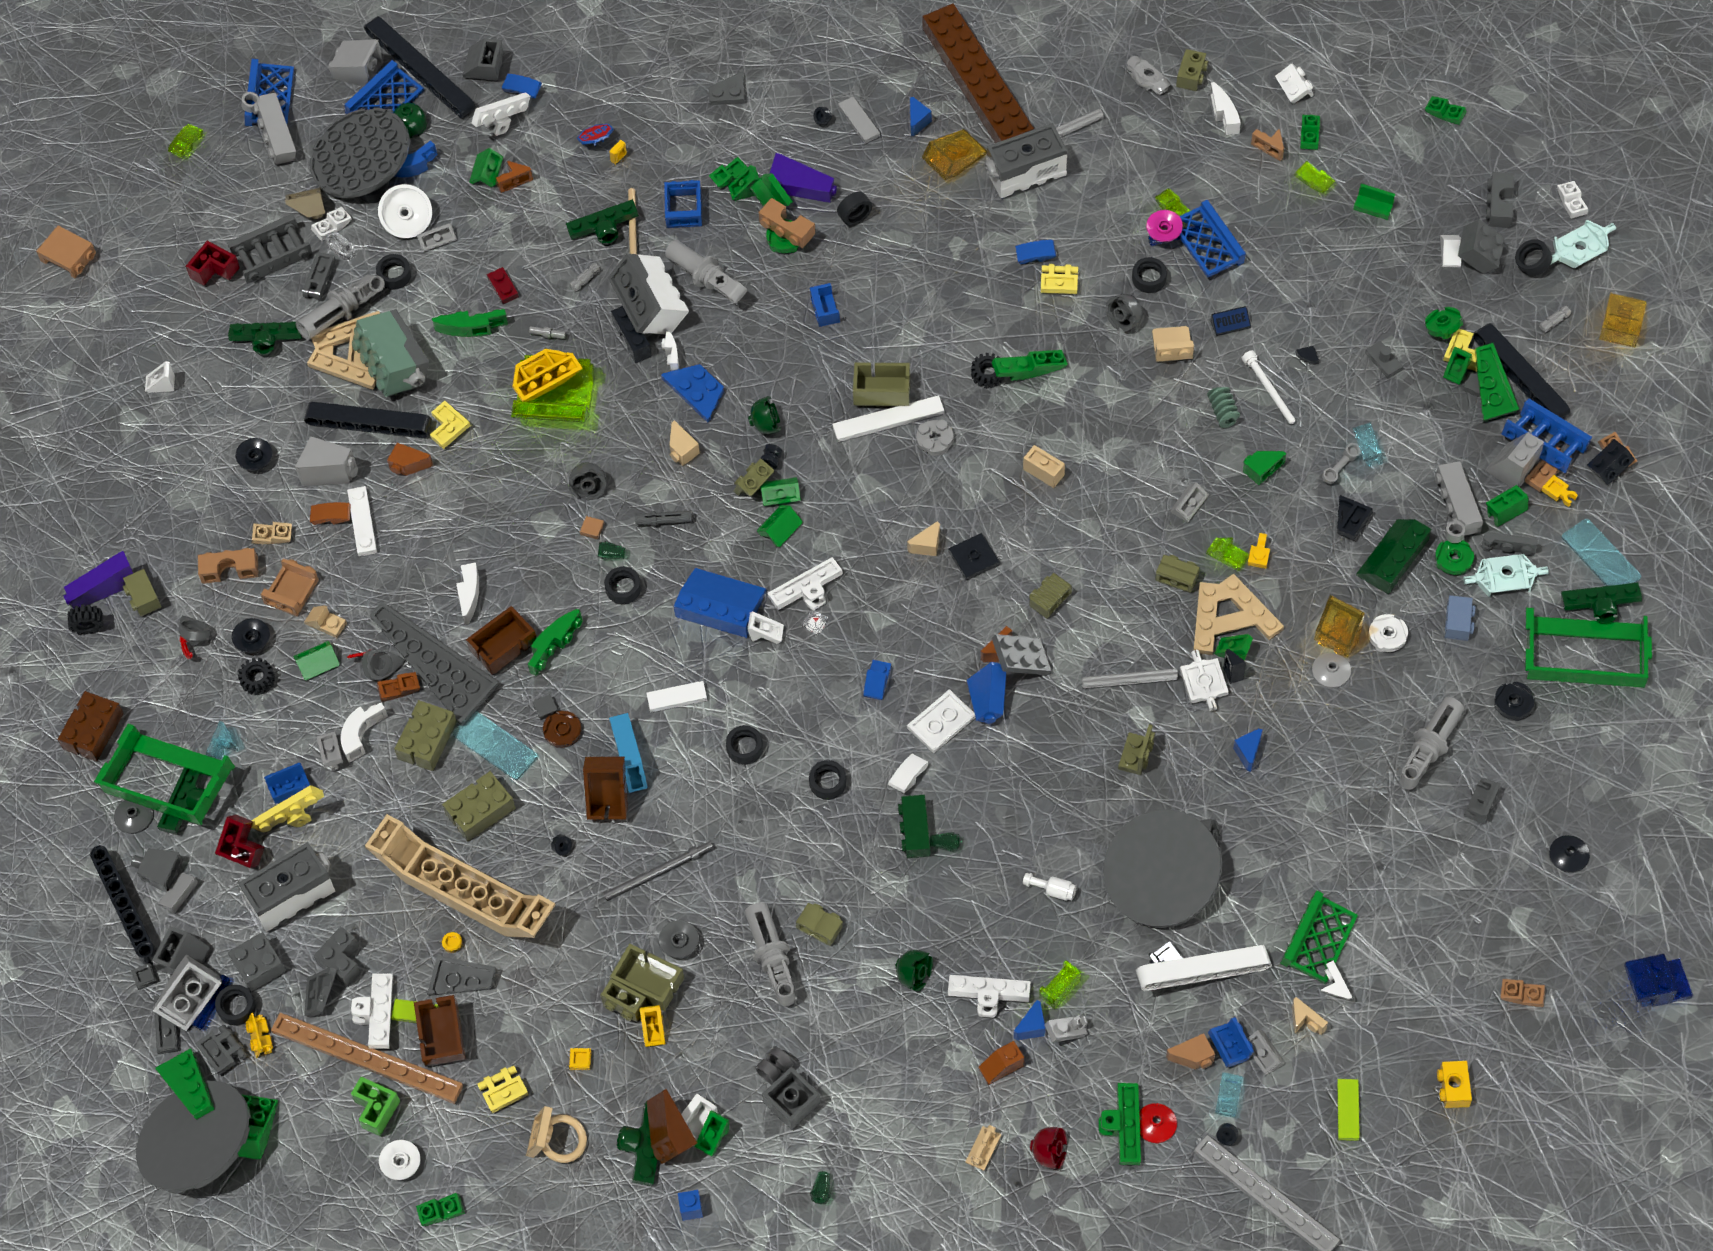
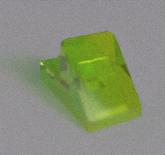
[1206,537,1249,571]

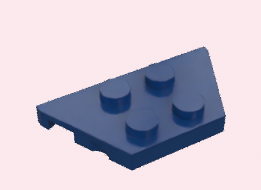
[661,364,724,423]

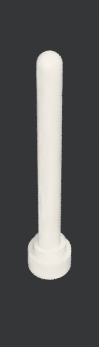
[1241,350,1295,424]

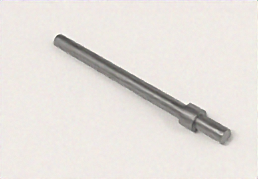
[603,841,713,900]

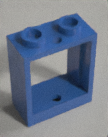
[664,180,702,228]

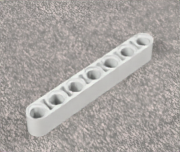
[1136,945,1272,991]

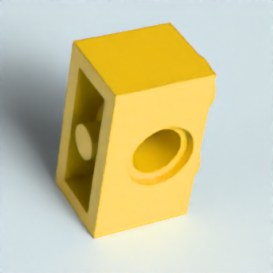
[1437,1061,1472,1108]

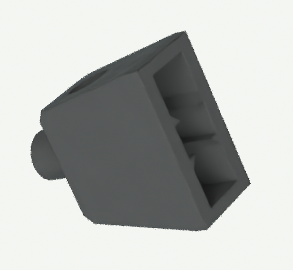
[131,848,183,893]

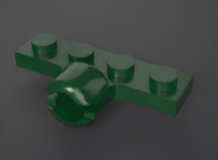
[566,199,639,244]
[228,321,302,355]
[1561,582,1642,624]
[157,768,205,834]
[617,1101,657,1186]

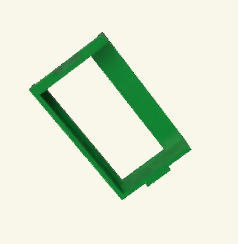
[1525,608,1652,688]
[94,724,235,826]

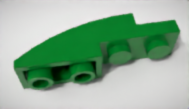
[432,309,508,337]
[991,350,1068,381]
[528,609,583,676]

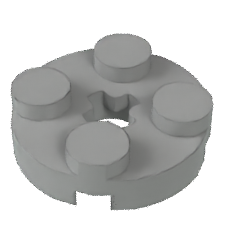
[916,420,954,456]

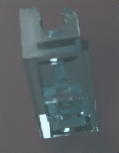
[1353,422,1384,467]

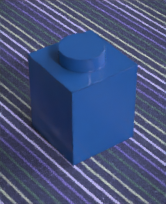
[678,1190,703,1221]

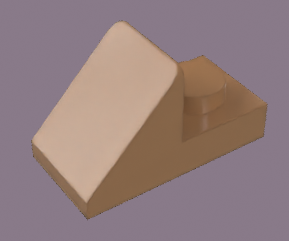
[1251,129,1284,161]

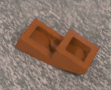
[310,502,351,525]
[377,672,420,702]

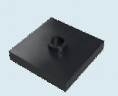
[948,533,1000,581]

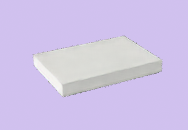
[907,689,976,753]

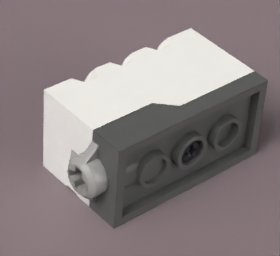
[985,123,1067,198]
[608,253,689,335]
[238,842,335,932]

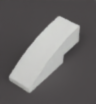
[1210,82,1241,135]
[456,563,479,625]

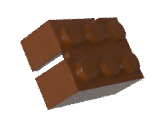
[466,606,537,675]
[57,691,124,762]
[583,756,628,820]
[414,995,466,1067]

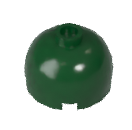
[393,102,427,138]
[748,396,781,434]
[895,950,933,992]

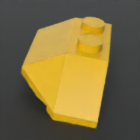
[512,349,582,402]

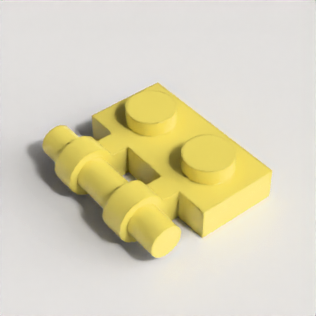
[1041,264,1078,294]
[477,1065,529,1113]

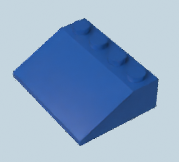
[674,568,766,638]

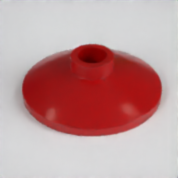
[1139,1103,1177,1143]

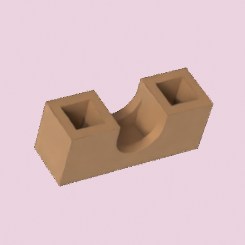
[758,198,816,248]
[198,548,259,584]

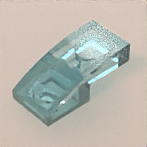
[1215,1072,1243,1117]

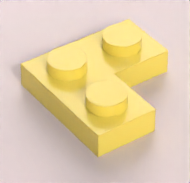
[1443,329,1477,372]
[430,401,470,449]

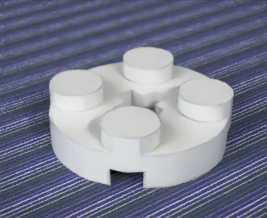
[1368,614,1408,652]

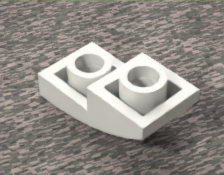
[1557,181,1588,219]
[311,207,352,241]
[662,331,679,371]
[888,754,928,793]

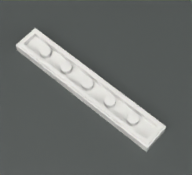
[832,395,944,442]

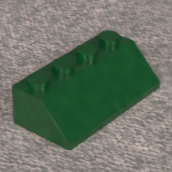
[1356,519,1432,595]

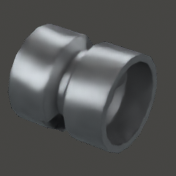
[755,1046,794,1085]

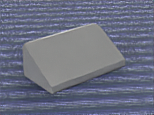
[416,223,457,252]
[1170,482,1209,522]
[158,873,198,914]
[1247,1030,1285,1075]

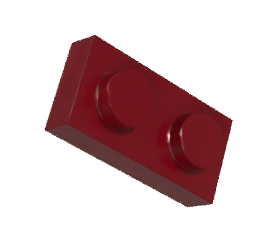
[487,267,519,304]

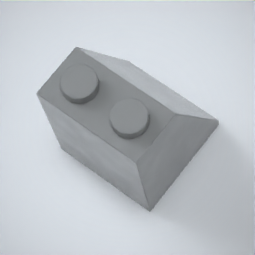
[328,39,384,87]
[1485,432,1544,488]
[295,437,358,487]

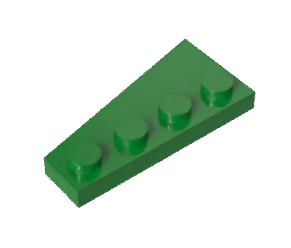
[1475,343,1519,422]
[155,1048,214,1120]

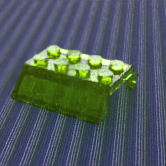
[511,355,594,423]

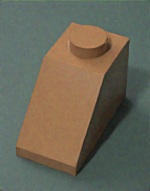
[1166,1033,1215,1070]

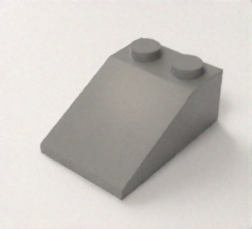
[152,955,222,1031]

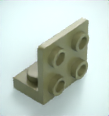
[1118,724,1155,775]

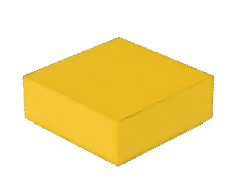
[609,140,627,165]
[569,1048,591,1070]

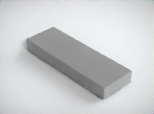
[838,97,880,144]

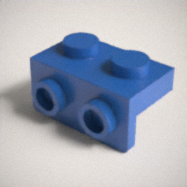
[264,762,310,804]
[1208,1017,1254,1067]

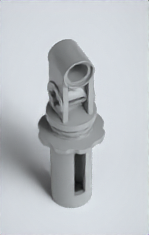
[665,240,748,305]
[296,275,385,340]
[1400,697,1464,789]
[745,902,795,1006]

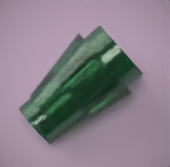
[597,541,626,559]
[930,832,960,852]
[810,1171,831,1204]

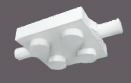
[1180,650,1229,711]

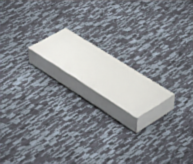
[647,681,707,712]

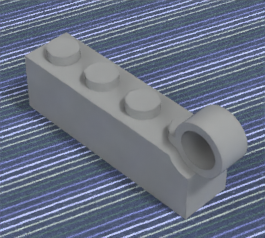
[241,92,296,165]
[1435,461,1483,543]

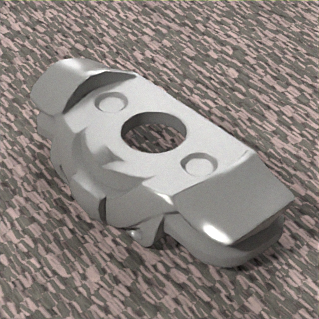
[1127,56,1170,95]

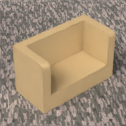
[1023,445,1065,488]

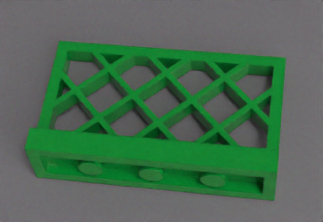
[1280,890,1358,984]

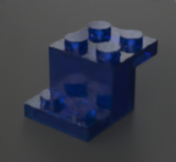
[1624,954,1693,1007]

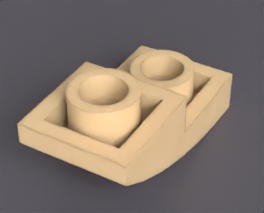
[252,522,292,544]

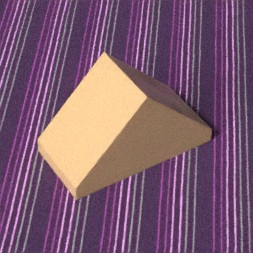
[907,521,940,556]

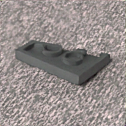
[427,955,497,996]

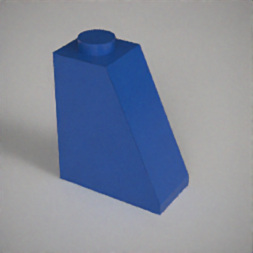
[967,662,1006,724]

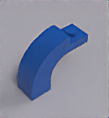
[394,140,437,178]

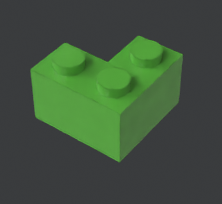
[351,1077,400,1136]

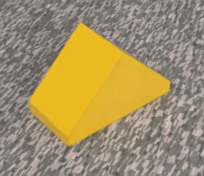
[640,1005,665,1047]

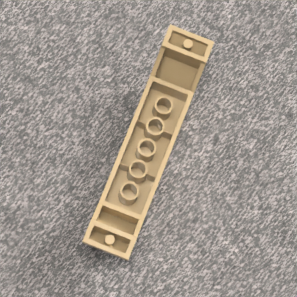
[365,814,555,938]

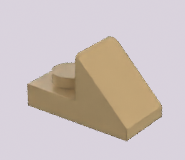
[304,605,347,638]
[1292,997,1328,1035]

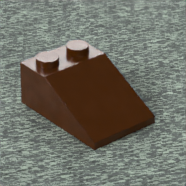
[647,1089,697,1164]

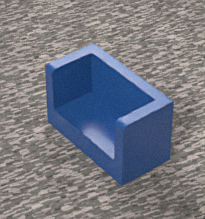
[810,283,840,327]

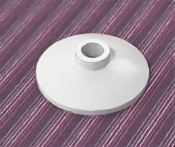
[379,1140,420,1180]

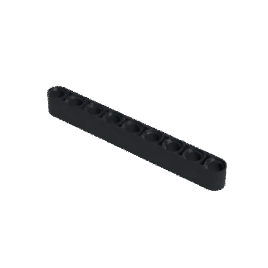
[364,16,476,119]

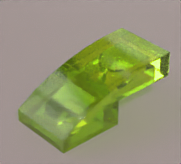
[168,124,203,158]
[1294,161,1335,194]
[1155,188,1191,223]

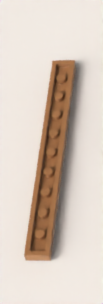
[271,1013,463,1104]

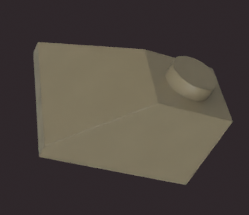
[285,188,325,219]

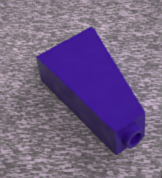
[769,153,837,203]
[63,551,133,609]

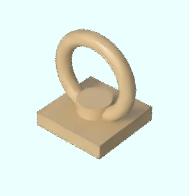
[526,1106,587,1163]

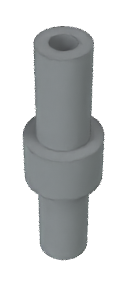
[529,326,566,339]

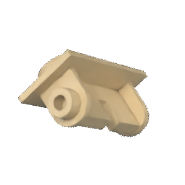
[965,1125,1002,1171]

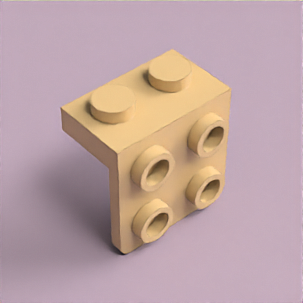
[1152,326,1194,362]

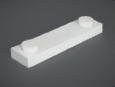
[347,486,377,557]

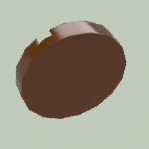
[543,711,582,748]

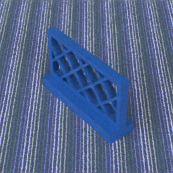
[245,59,294,126]
[344,60,424,114]
[1178,200,1246,278]

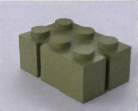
[853,362,910,406]
[394,700,457,771]
[442,771,516,842]
[610,943,684,1012]

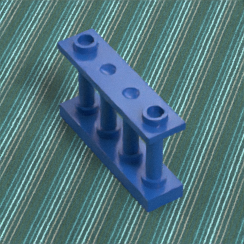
[1501,398,1592,473]

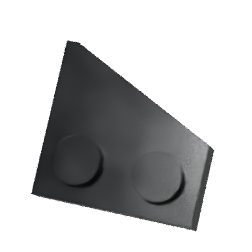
[1337,495,1373,540]

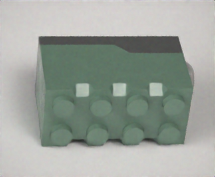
[352,309,429,397]

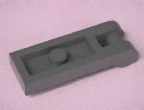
[302,252,335,300]
[1481,532,1538,555]

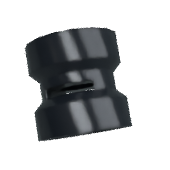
[761,444,782,469]

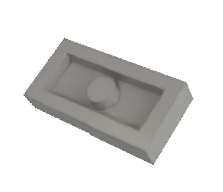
[316,731,343,771]
[1044,1016,1088,1042]

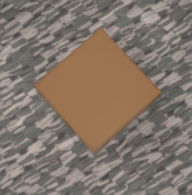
[580,516,604,539]

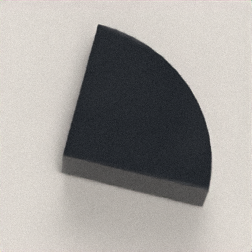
[1295,346,1319,364]

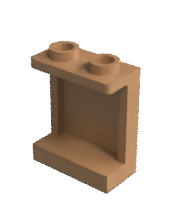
[36,226,96,278]
[261,558,319,616]

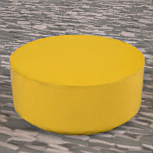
[442,932,463,953]

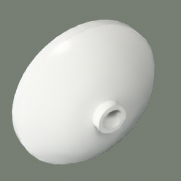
[378,184,432,238]

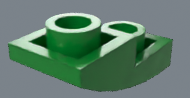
[1425,96,1467,125]
[1300,115,1320,150]
[416,1193,465,1226]

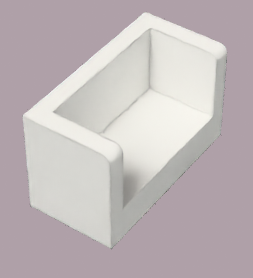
[681,1094,718,1141]

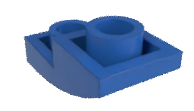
[501,74,542,98]
[1015,240,1057,265]

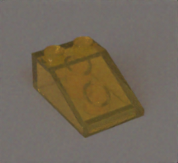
[922,129,987,180]
[1599,293,1647,348]
[1314,595,1365,658]

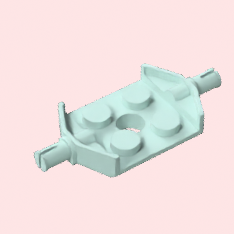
[1551,220,1616,268]
[1463,554,1549,597]

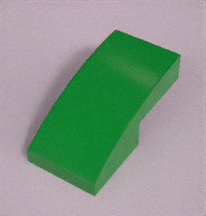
[708,157,748,189]

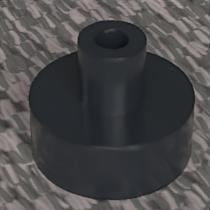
[813,107,832,125]
[551,834,572,856]
[1216,1123,1238,1145]

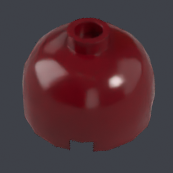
[1030,1127,1067,1169]

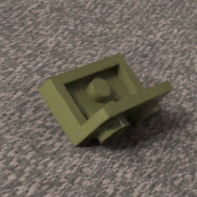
[733,458,774,497]

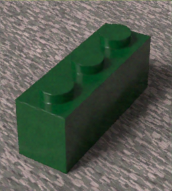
[898,794,930,858]

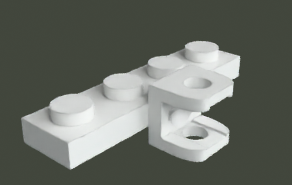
[471,92,530,136]
[767,557,843,610]
[351,974,393,1049]
[948,975,1031,1018]

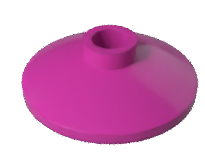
[1146,210,1183,242]

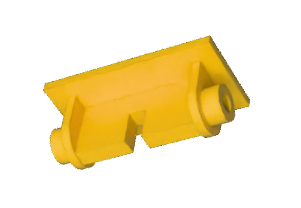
[246,1013,273,1058]

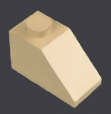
[670,420,700,466]

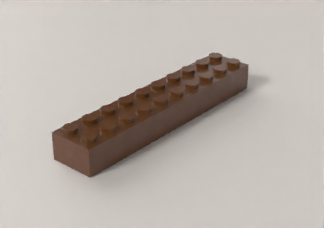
[922,3,1034,143]

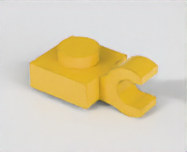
[1248,533,1270,569]

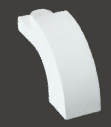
[341,703,388,763]

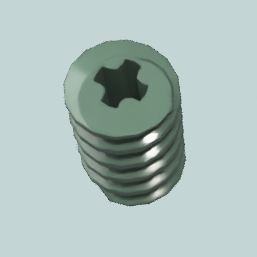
[1207,387,1240,428]

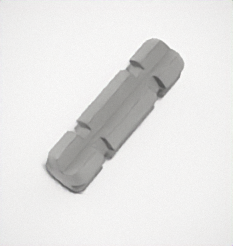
[570,263,600,291]
[1539,306,1571,332]

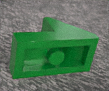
[728,165,759,201]
[1443,347,1473,385]
[1214,634,1253,660]
[694,1110,729,1157]

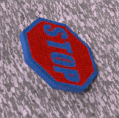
[577,124,614,146]

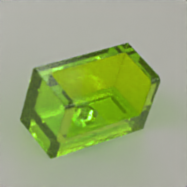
[1039,960,1081,1010]

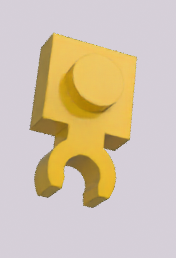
[1541,475,1578,507]

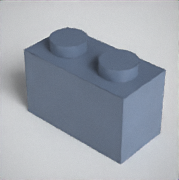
[1445,595,1475,641]

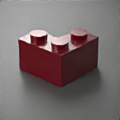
[185,241,240,286]
[215,814,265,868]

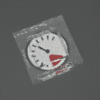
[802,609,828,635]

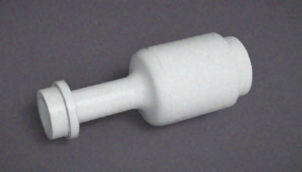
[1023,873,1077,901]

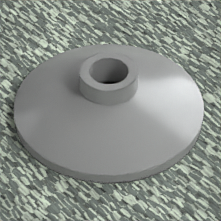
[1312,653,1351,688]

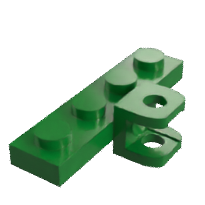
[1098,1083,1141,1165]

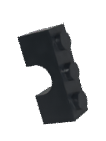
[611,306,652,364]

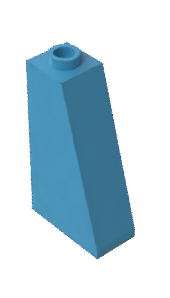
[609,713,648,793]

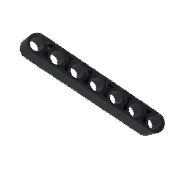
[1473,323,1570,418]
[304,402,432,438]
[90,845,156,965]

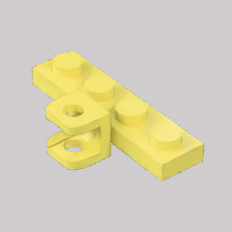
[251,785,324,832]

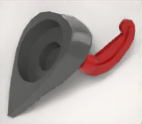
[179,615,211,659]
[347,649,405,680]

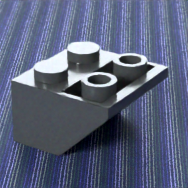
[463,38,504,80]
[152,926,211,975]

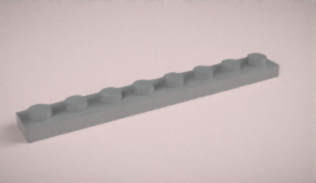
[1194,1135,1340,1251]

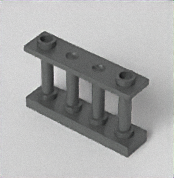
[227,213,313,284]

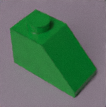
[1243,451,1286,485]

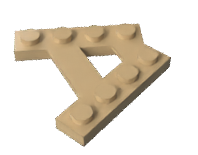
[307,310,380,390]
[1193,574,1284,655]

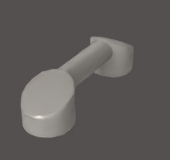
[1322,443,1361,484]

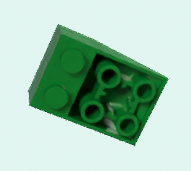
[237,1094,278,1160]

